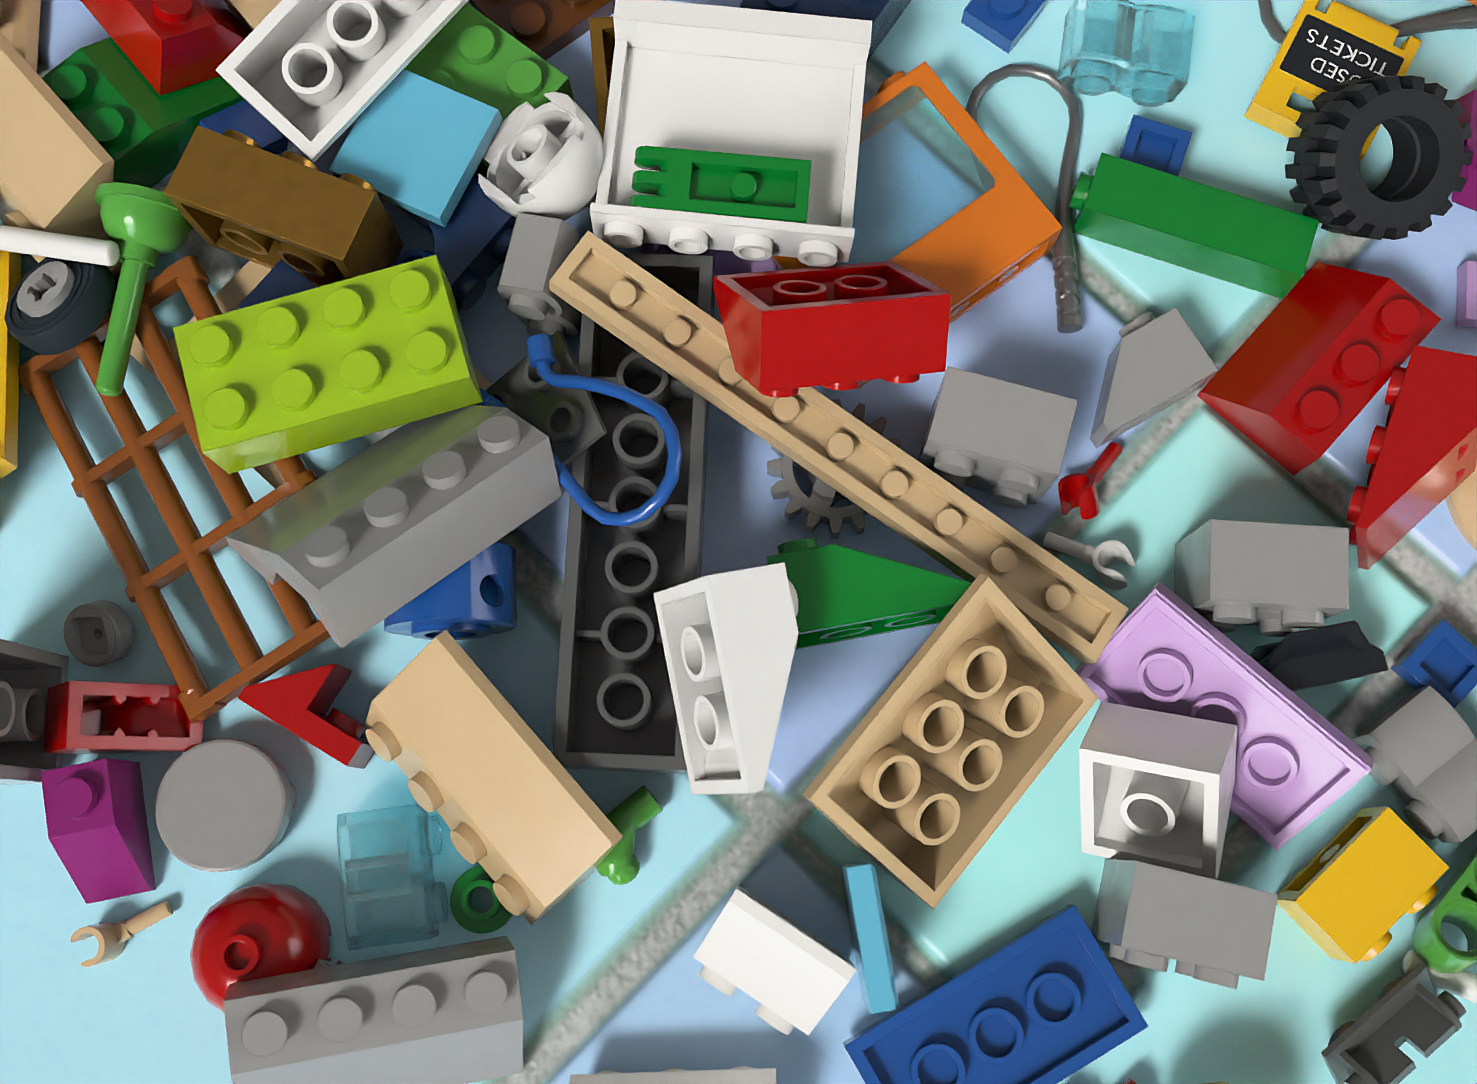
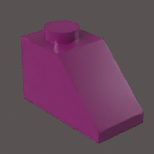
[41,758,156,904]

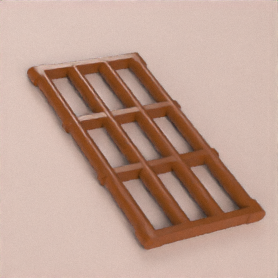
[18,255,331,723]

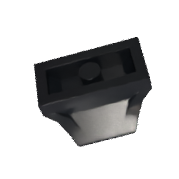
[1249,620,1389,691]

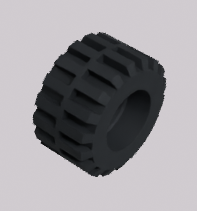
[1285,75,1473,240]

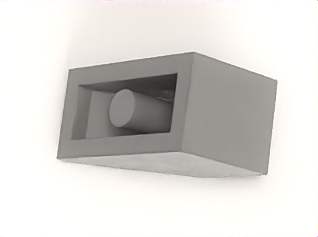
[1090,307,1218,449]

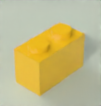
[1277,806,1449,964]

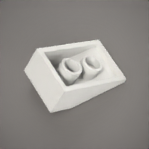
[653,562,799,795]

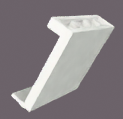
[590,0,872,267]

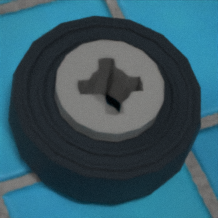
[4,257,116,355]

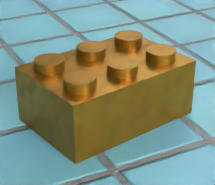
[163,125,404,287]

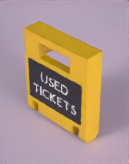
[1243,0,1422,161]

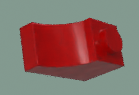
[43,680,203,754]

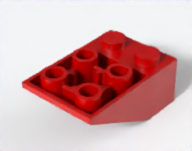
[1346,345,1477,570]

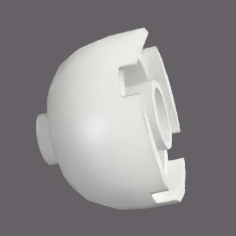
[478,91,604,220]

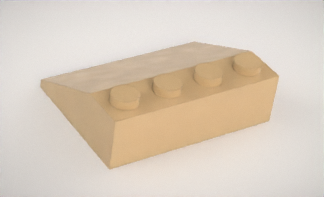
[803,574,1098,909]

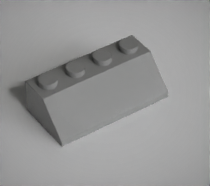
[223,936,524,1084]

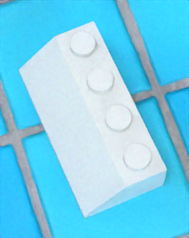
[216,0,469,163]

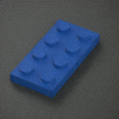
[843,904,1149,1084]

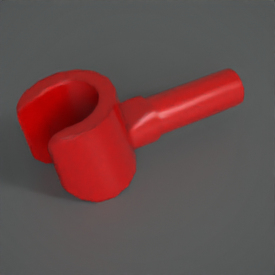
[1058,442,1122,520]

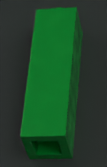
[1068,153,1319,299]

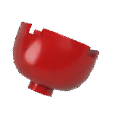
[190,882,332,1012]

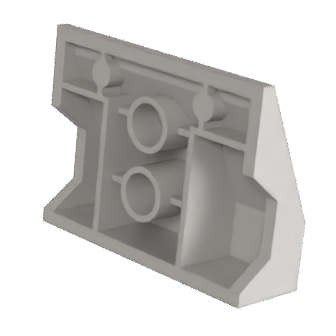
[226,405,562,648]

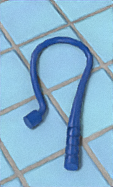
[474,334,682,526]

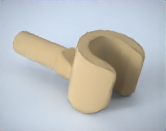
[70,900,173,967]

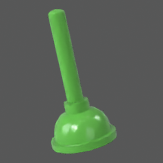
[95,182,194,397]

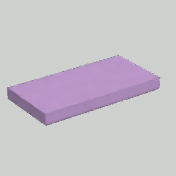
[1075,581,1374,851]

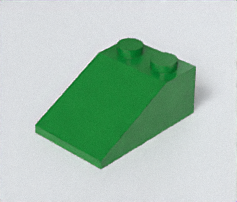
[42,37,244,188]
[767,538,972,650]

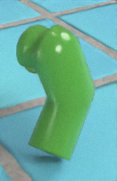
[597,785,663,885]

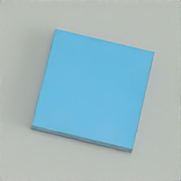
[329,69,503,227]
[840,862,899,1014]

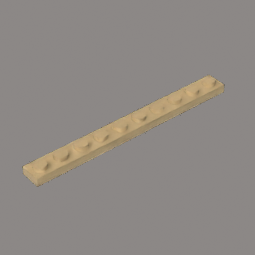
[549,231,1129,665]

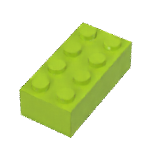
[173,255,483,474]

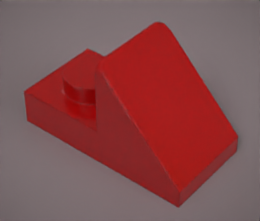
[238,664,375,769]

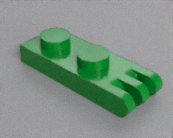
[629,146,812,223]

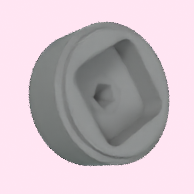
[63,600,133,667]

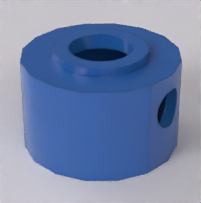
[384,542,517,640]

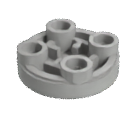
[155,739,297,872]

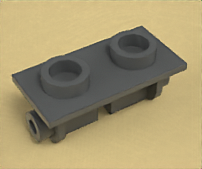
[1321,963,1467,1084]

